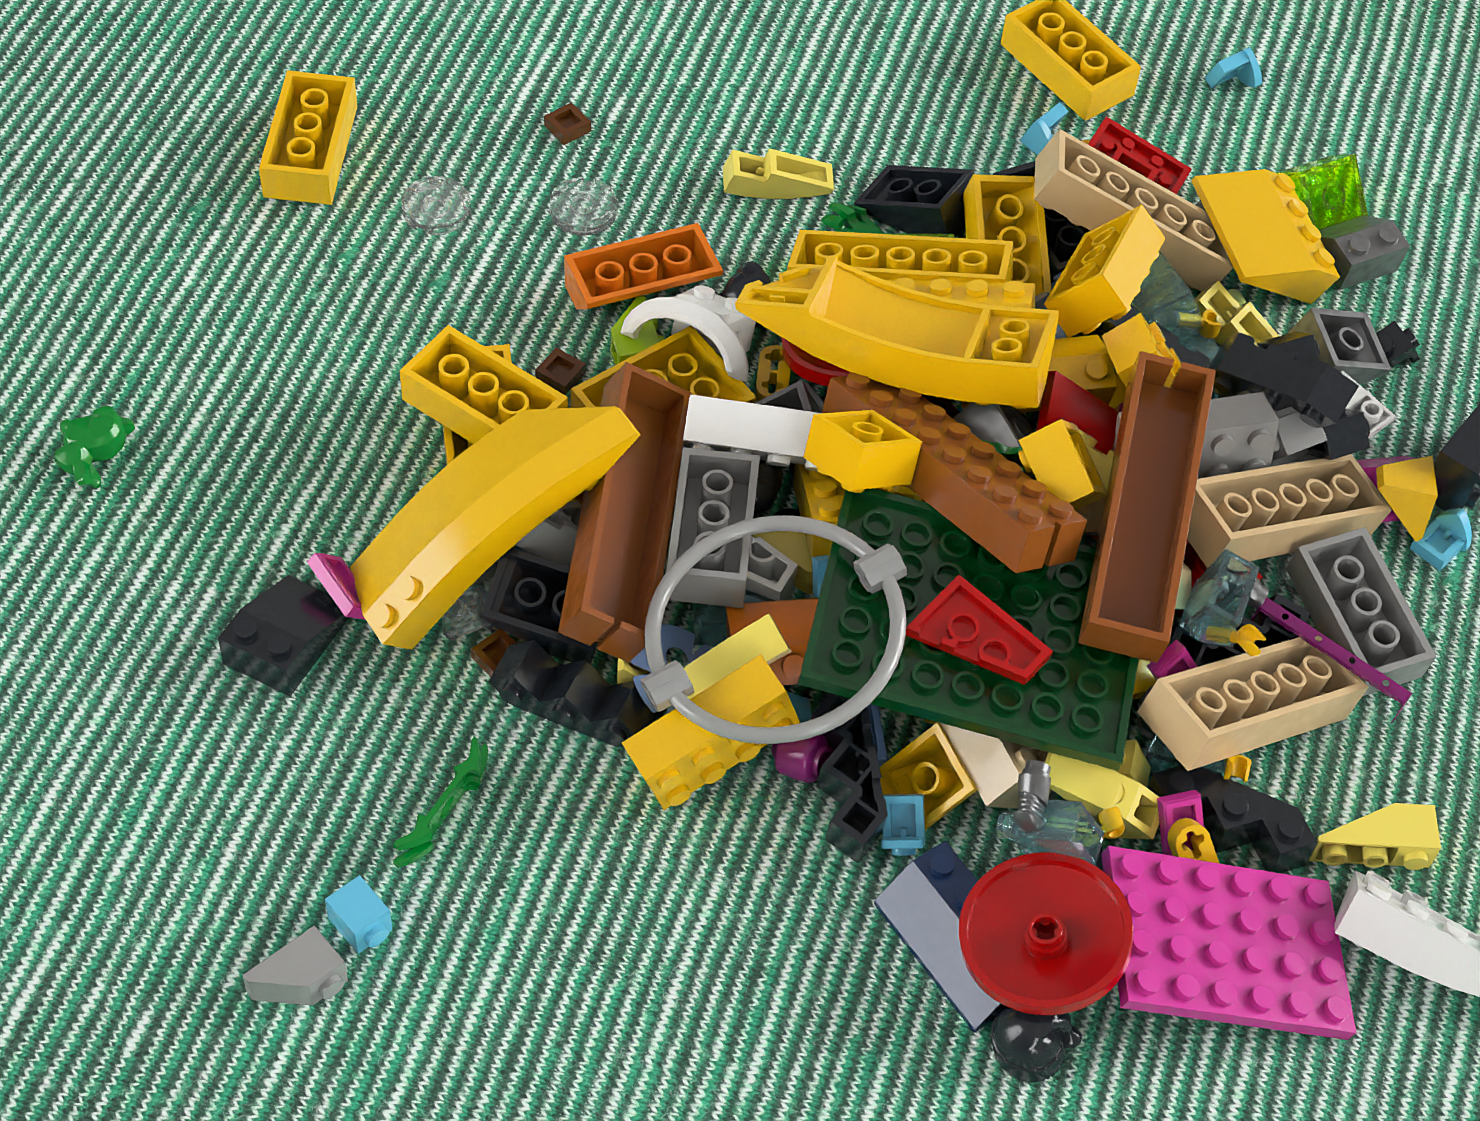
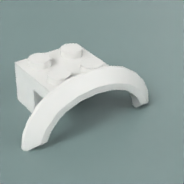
[620,285,756,382]

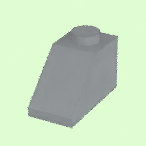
[243,925,348,1006]

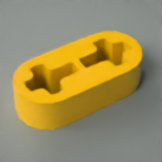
[755,345,790,402]
[1167,818,1219,863]

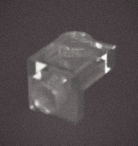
[442,585,500,641]

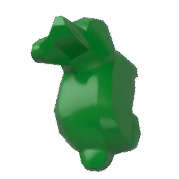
[54,406,135,488]

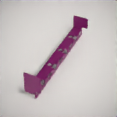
[1251,597,1412,724]

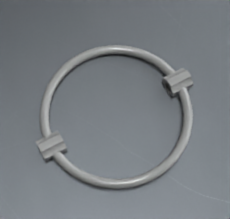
[640,516,907,744]

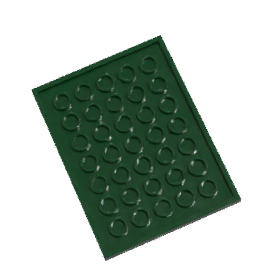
[798,488,1138,771]

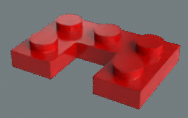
[1088,116,1192,195]

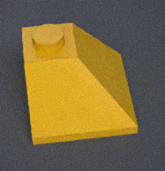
[879,722,978,830]

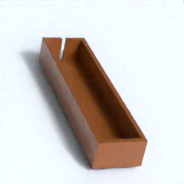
[1078,351,1216,663]
[558,362,692,662]
[822,372,1087,573]

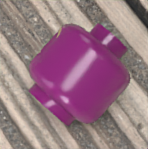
[771,734,834,783]

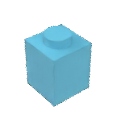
[325,875,393,954]

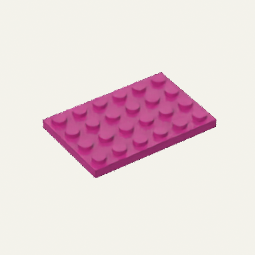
[1101,846,1357,1040]

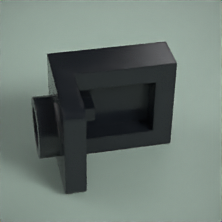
[1376,321,1420,368]

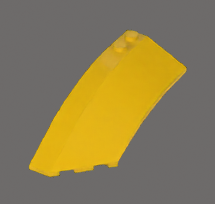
[735,254,1059,409]
[350,406,641,650]

